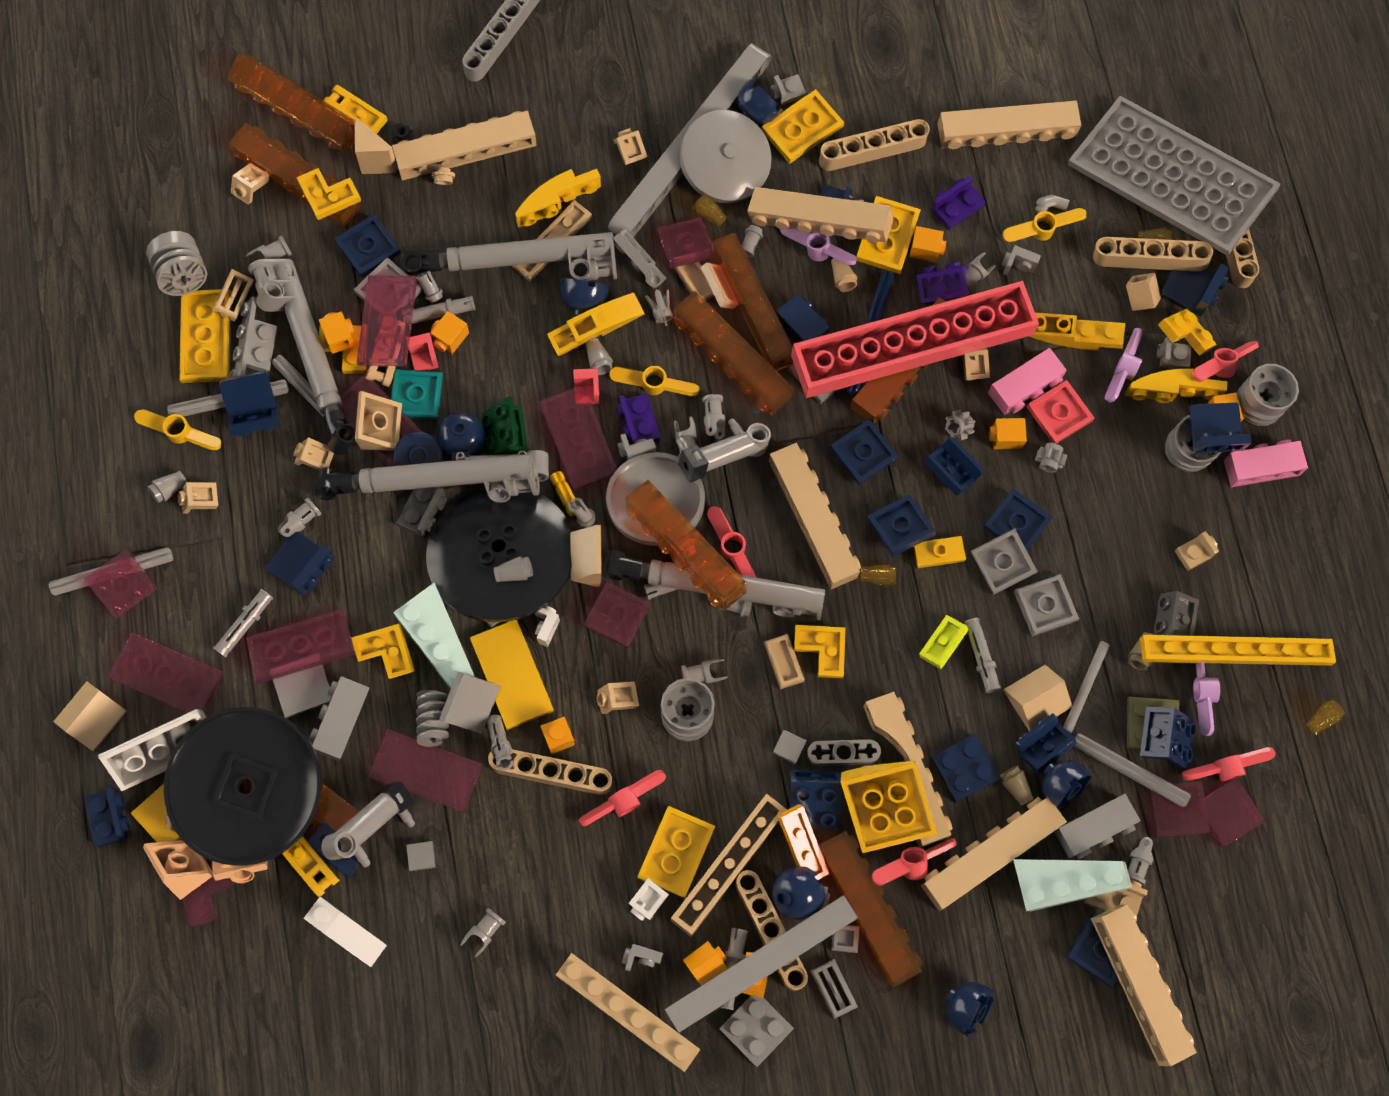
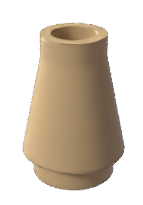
[831,258,858,292]

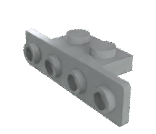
[229,296,277,378]

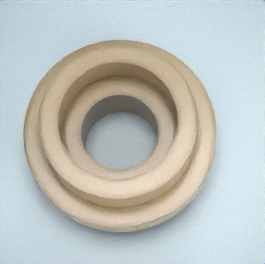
[432,167,455,185]

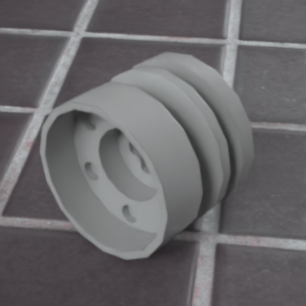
[146,231,207,296]
[1236,364,1299,426]
[1165,415,1221,472]
[661,678,715,742]

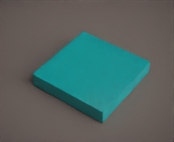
[391,369,443,420]

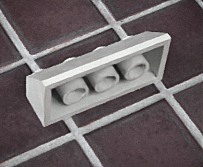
[98,709,206,791]

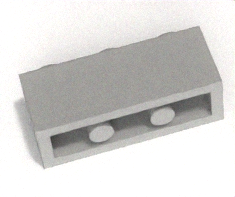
[309,676,370,761]
[1054,794,1141,860]

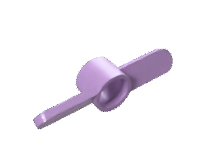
[780,228,857,265]
[1105,328,1142,403]
[1193,663,1220,736]

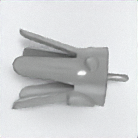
[645,290,673,326]

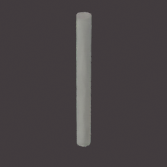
[1063,641,1110,734]

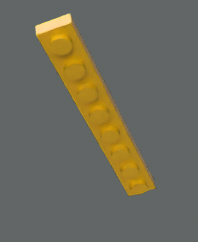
[1140,635,1336,666]

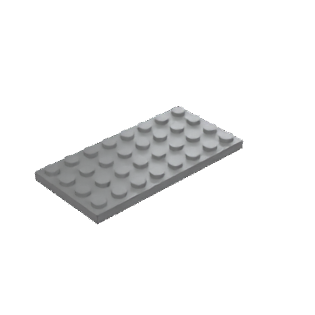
[1068,96,1280,256]

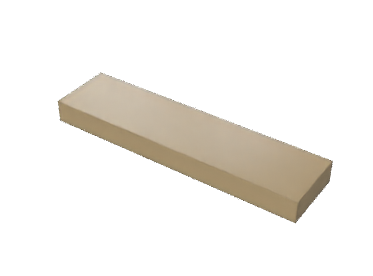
[512,200,592,282]

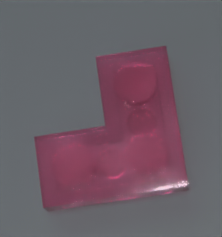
[182,865,236,928]

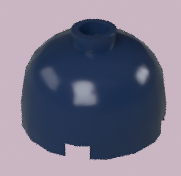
[737,79,783,125]
[560,278,609,315]
[437,412,486,460]
[1042,760,1092,811]
[772,866,825,920]
[946,982,995,1037]

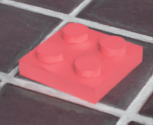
[1026,380,1095,444]

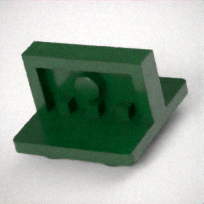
[482,397,528,455]

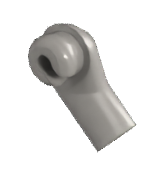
[1035,195,1069,213]

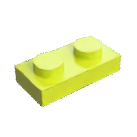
[919,615,968,669]

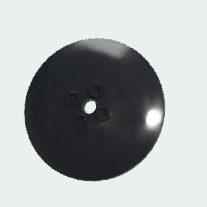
[426,488,572,622]
[164,707,322,866]

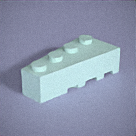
[393,583,475,689]
[1013,859,1132,912]

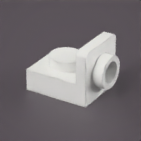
[535,606,560,647]
[629,879,669,921]

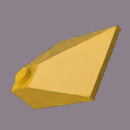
[841,761,938,853]

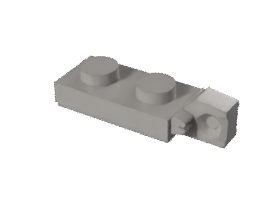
[613,228,666,289]

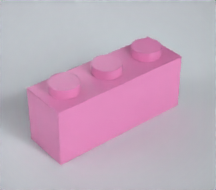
[988,348,1067,415]
[1223,440,1308,487]

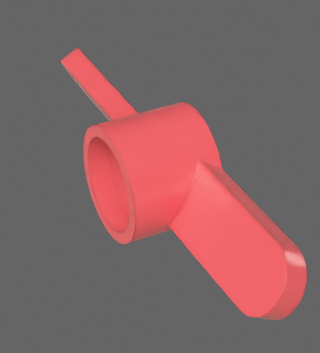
[1192,341,1259,382]
[707,506,757,578]
[1182,747,1276,782]
[579,770,666,826]
[871,839,957,886]

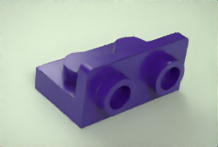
[931,175,986,231]
[916,262,969,303]
[616,394,660,445]

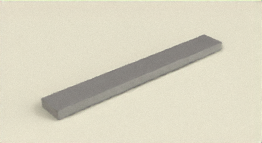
[665,895,858,1033]

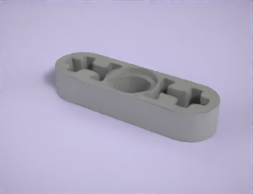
[806,739,881,766]

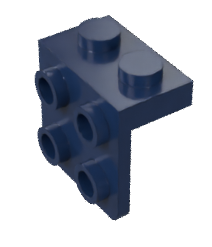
[1160,263,1229,316]
[219,371,279,436]
[266,531,335,597]

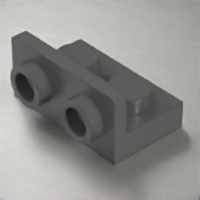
[396,487,447,538]
[1153,591,1199,636]

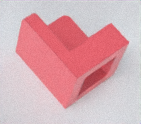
[406,333,439,371]
[573,368,600,405]

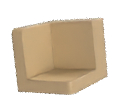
[1126,273,1161,311]

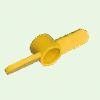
[1002,208,1086,242]
[610,366,699,396]
[134,409,221,450]

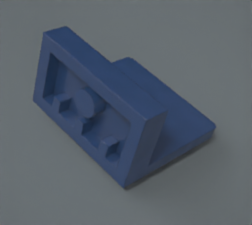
[1189,402,1251,454]
[1140,707,1196,769]
[789,770,843,831]

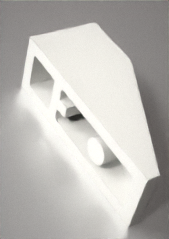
[304,897,387,967]

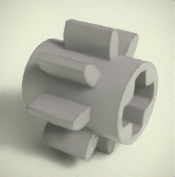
[945,410,976,440]
[1035,443,1067,473]

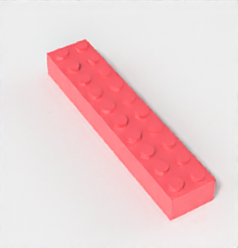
[791,281,1039,398]

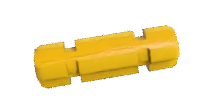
[550,471,575,517]

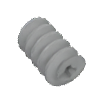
[416,690,449,747]

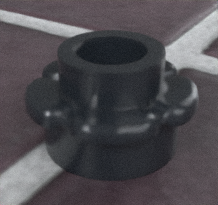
[390,123,413,144]

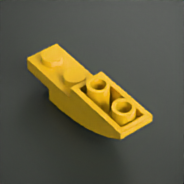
[515,169,601,228]
[547,293,645,356]
[1028,313,1125,351]
[1125,369,1227,403]

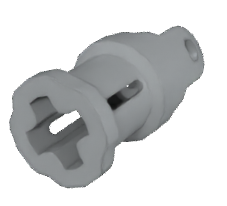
[245,235,292,259]
[965,252,995,292]
[702,394,725,440]
[674,417,697,458]
[278,498,321,537]
[681,659,728,684]
[1128,837,1153,886]
[460,908,506,957]

